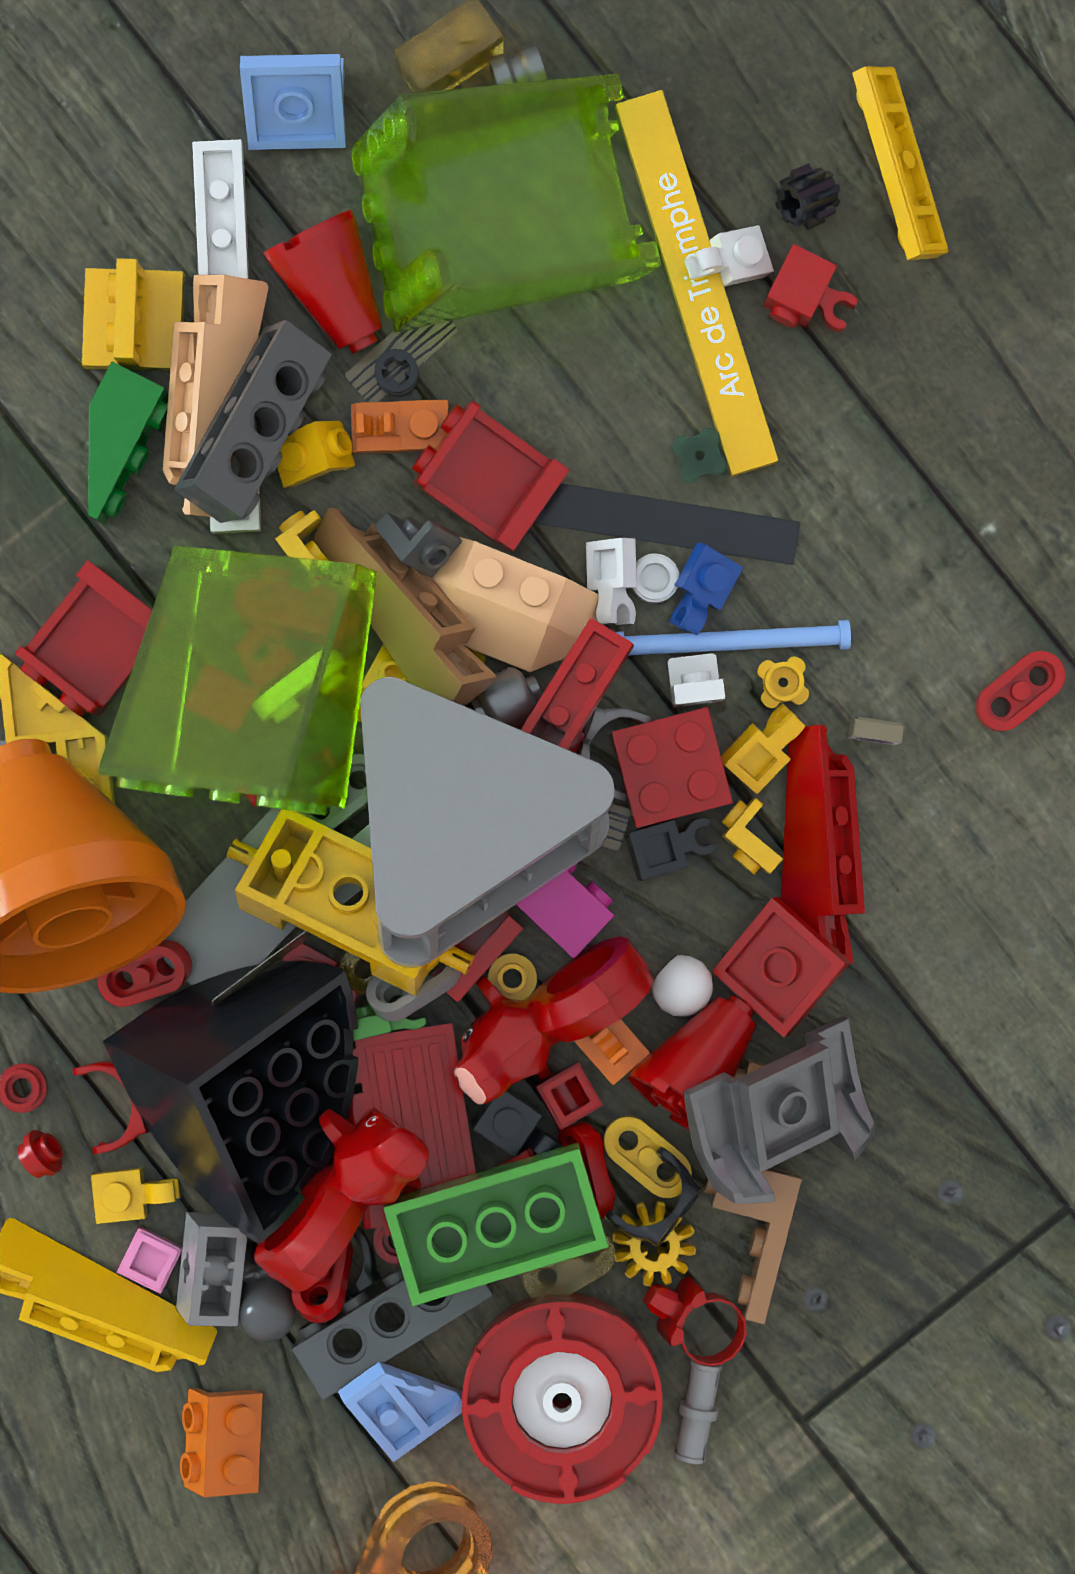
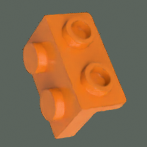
[180,1388,263,1498]

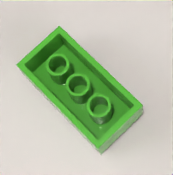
[383,1143,608,1306]

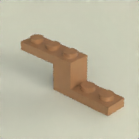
[703,1059,802,1324]

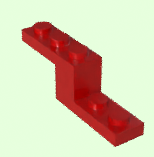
[521,617,634,753]

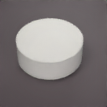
[632,554,679,604]

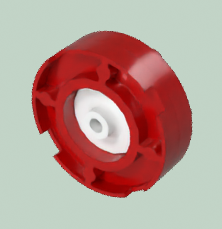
[462,1292,663,1504]

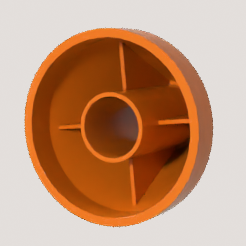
[0,739,186,993]

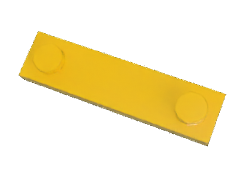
[852,66,949,260]

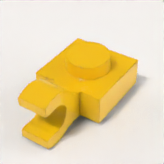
[721,704,805,794]
[91,1167,181,1224]

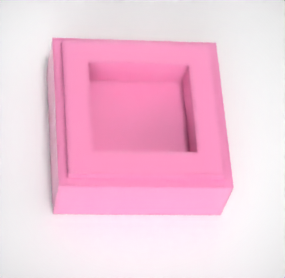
[117,1226,183,1294]

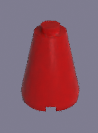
[263,209,382,354]
[627,995,756,1131]

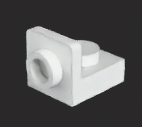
[667,653,725,708]

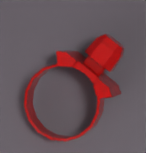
[643,1276,747,1366]

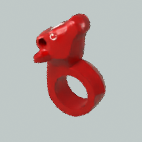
[254,1109,429,1293]

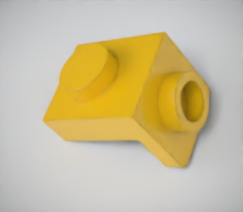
[277,421,355,488]
[721,798,783,875]

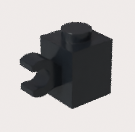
[471,1088,562,1157]

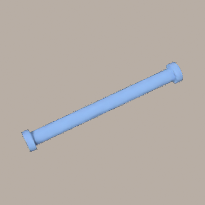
[616,620,851,656]

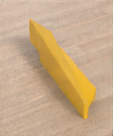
[0,1218,217,1372]

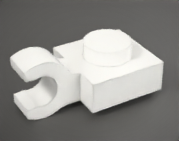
[684,225,774,286]
[586,538,637,625]

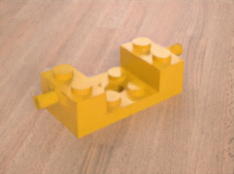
[227,805,475,996]

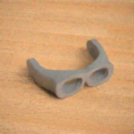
[577,707,653,801]

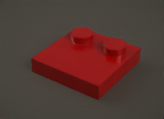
[712,897,851,1038]

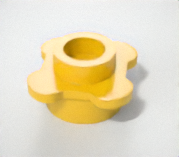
[757,657,809,708]

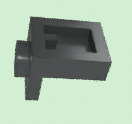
[374,512,462,577]

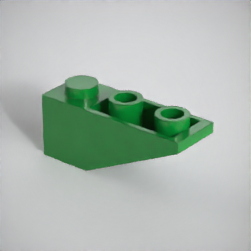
[88,361,169,526]

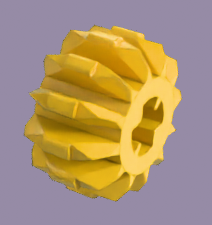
[612,1201,696,1286]

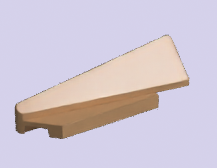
[163,275,268,517]

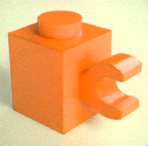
[574,1019,650,1085]

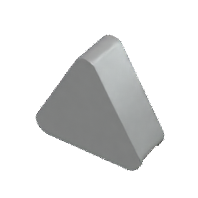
[360,677,615,967]

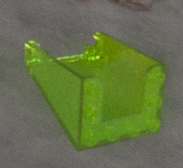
[351,73,661,333]
[98,545,377,816]

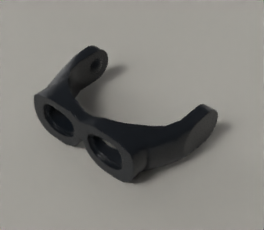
[604,1146,702,1248]
[314,1225,382,1305]

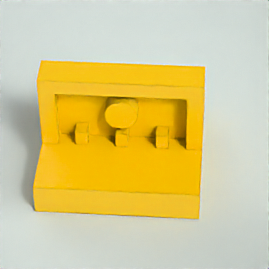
[82,258,185,371]

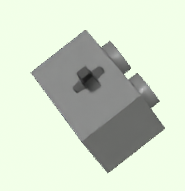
[176,1212,247,1326]

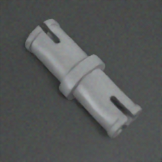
[674,1359,723,1464]

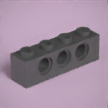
[174,320,332,523]
[292,1266,494,1400]

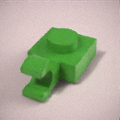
[353,995,427,1041]

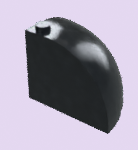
[103,961,358,1244]

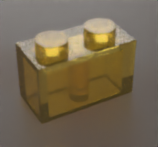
[394,0,504,108]

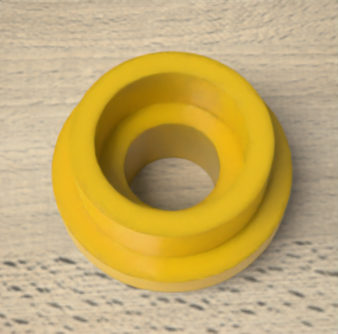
[488,953,537,1000]

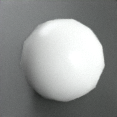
[652,955,713,1017]

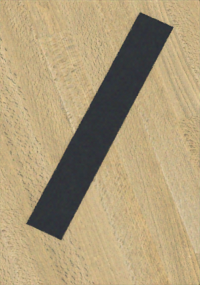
[533,483,800,565]

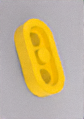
[604,1115,692,1198]

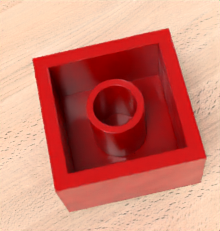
[610,707,733,829]

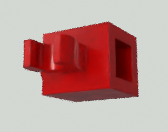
[763,244,858,332]

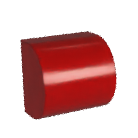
[534,1062,603,1130]

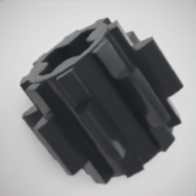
[775,163,841,230]

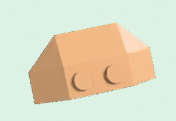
[429,537,598,673]

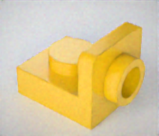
[275,510,330,589]

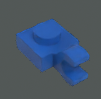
[669,542,743,635]

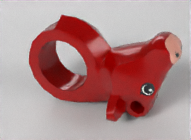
[454,936,654,1104]

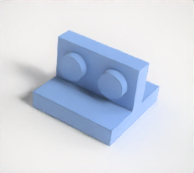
[240,54,346,150]

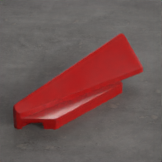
[781,725,865,964]

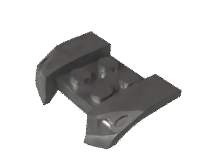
[683,1016,876,1204]

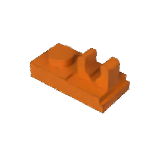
[351,400,449,454]

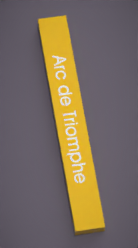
[615,90,778,477]

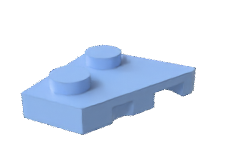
[338,1362,462,1462]

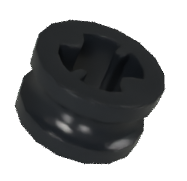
[374,349,419,397]

